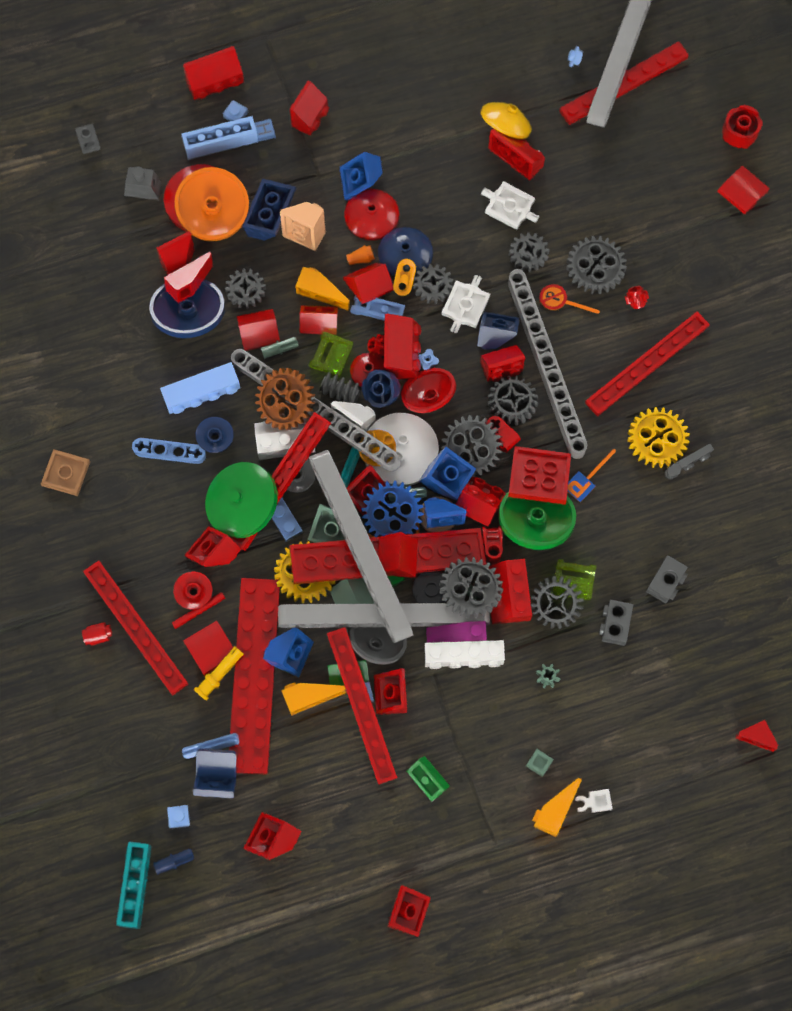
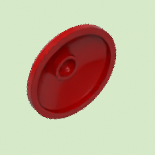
[344,189,399,240]
[401,368,456,413]

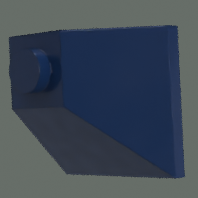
[477,312,520,350]

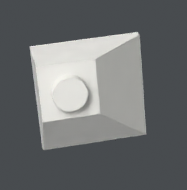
[331,401,376,438]

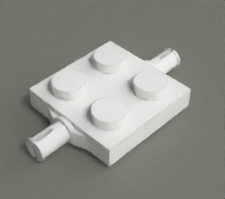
[481,181,539,230]
[442,275,490,333]

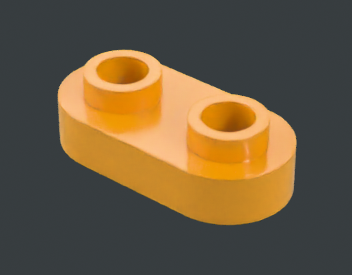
[393,259,416,296]

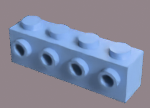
[182,116,258,160]
[160,362,240,414]

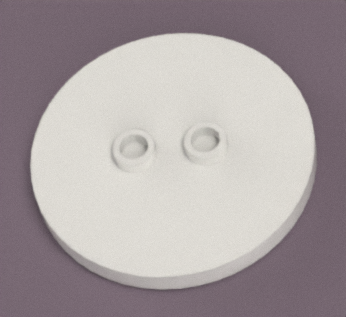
[365,413,439,487]

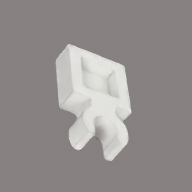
[575,789,612,813]

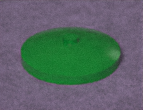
[205,462,278,538]
[499,492,576,550]

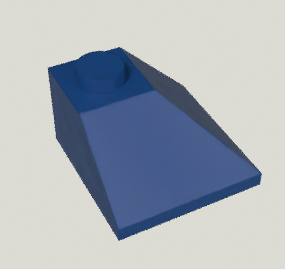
[340,152,383,200]
[419,447,476,500]
[424,497,466,529]
[263,627,314,677]

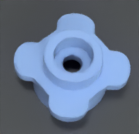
[568,46,583,67]
[419,349,439,370]

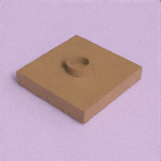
[41,449,90,496]

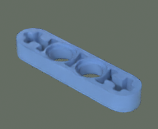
[132,438,206,464]

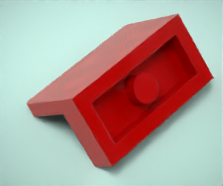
[300,305,338,335]

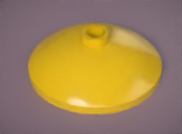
[481,102,531,139]

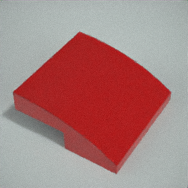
[717,166,770,214]
[183,621,233,676]

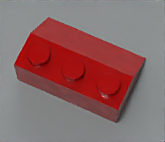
[183,46,244,100]
[488,129,545,181]
[384,314,421,380]
[489,559,532,624]

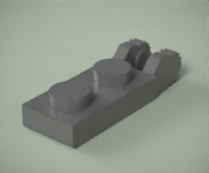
[664,444,714,480]

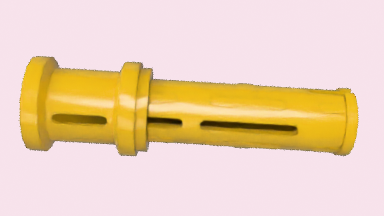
[194,646,244,701]

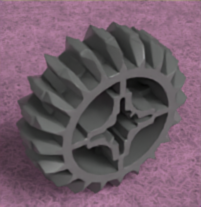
[487,375,538,426]
[531,576,584,629]

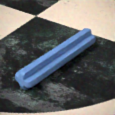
[182,733,240,759]

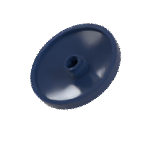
[149,279,225,338]

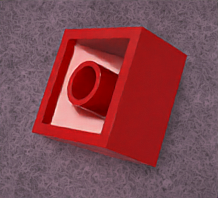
[290,81,329,136]

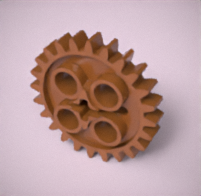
[255,368,315,430]

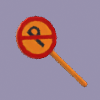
[539,284,600,314]

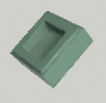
[526,749,554,777]

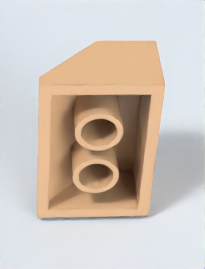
[280,202,325,251]

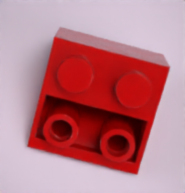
[480,345,525,382]
[456,477,506,526]

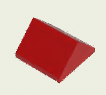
[343,263,394,304]
[237,309,280,351]
[346,464,389,516]
[378,532,418,578]
[374,668,407,715]
[388,885,431,937]

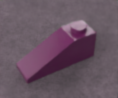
[426,621,487,643]

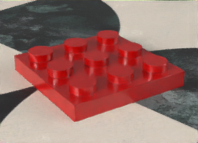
[508,446,571,505]

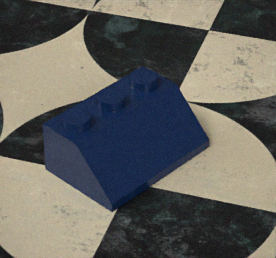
[242,179,296,241]

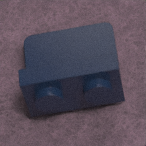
[193,749,237,798]

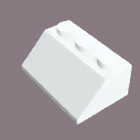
[254,418,315,460]

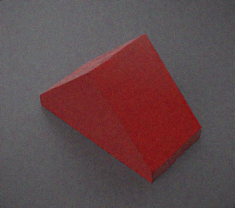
[735,720,778,752]

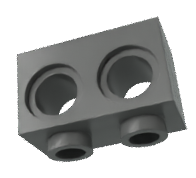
[599,600,633,646]

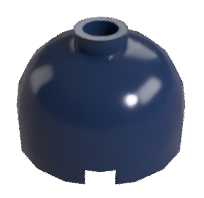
[362,369,401,408]

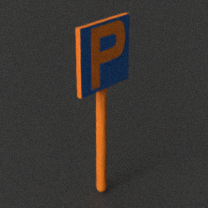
[568,449,616,503]

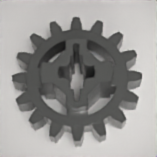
[509,232,549,272]
[413,264,453,304]
[225,269,266,309]

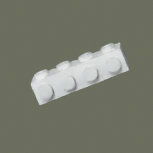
[424,640,505,669]

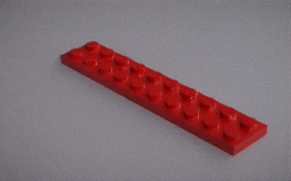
[289,528,486,584]
[229,578,280,775]

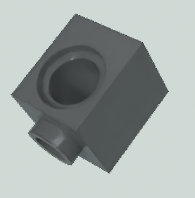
[75,124,101,154]

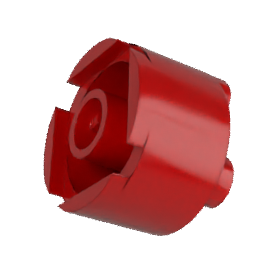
[722,105,762,149]

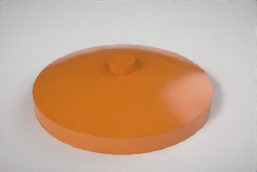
[175,167,249,241]

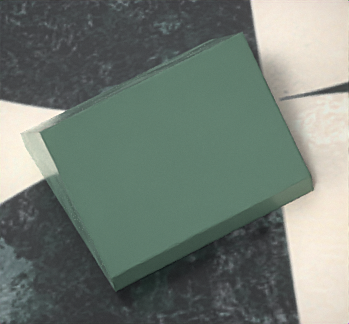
[307,504,345,543]
[330,578,375,604]

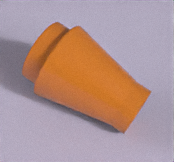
[346,245,375,265]

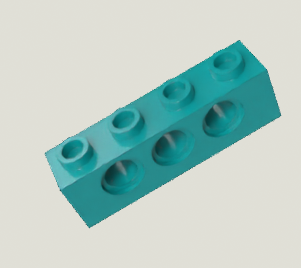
[116,842,152,929]

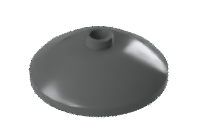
[349,627,407,664]

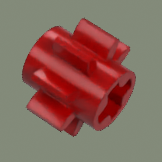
[625,286,649,309]
[367,334,384,359]

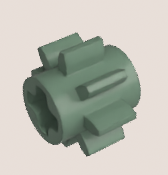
[536,664,560,688]

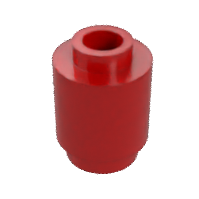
[82,622,112,646]

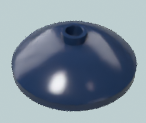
[378,227,433,277]

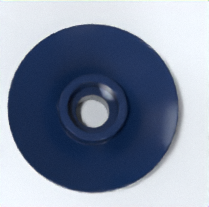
[196,417,234,453]

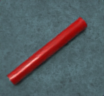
[172,592,226,629]

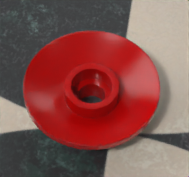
[350,353,387,387]
[173,571,213,610]

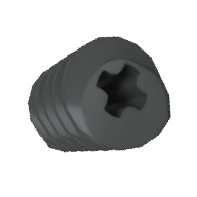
[319,371,361,403]

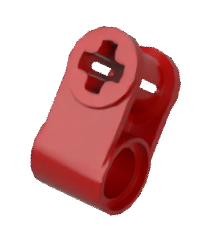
[487,416,521,453]
[482,526,503,564]

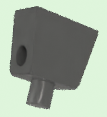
[124,167,162,200]

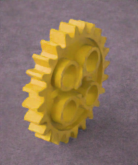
[627,407,690,468]
[274,541,336,603]

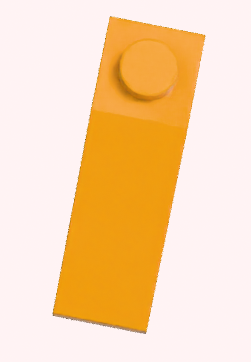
[296,267,350,310]
[282,683,346,716]
[533,778,581,837]

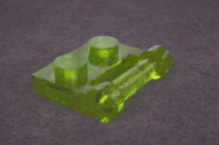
[309,332,354,377]
[553,559,596,600]

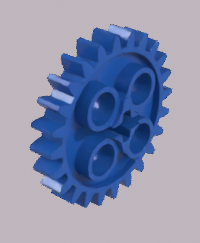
[362,480,424,537]

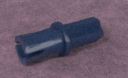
[153,849,194,875]

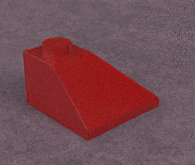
[157,231,195,275]
[185,526,241,567]
[243,812,302,860]

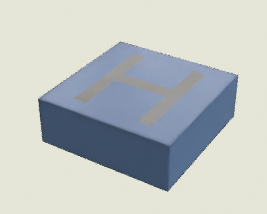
[254,119,275,142]

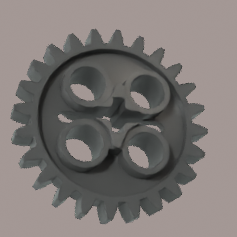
[566,236,627,294]
[441,415,503,477]
[439,557,503,618]

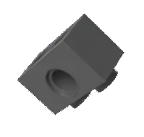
[646,555,688,603]

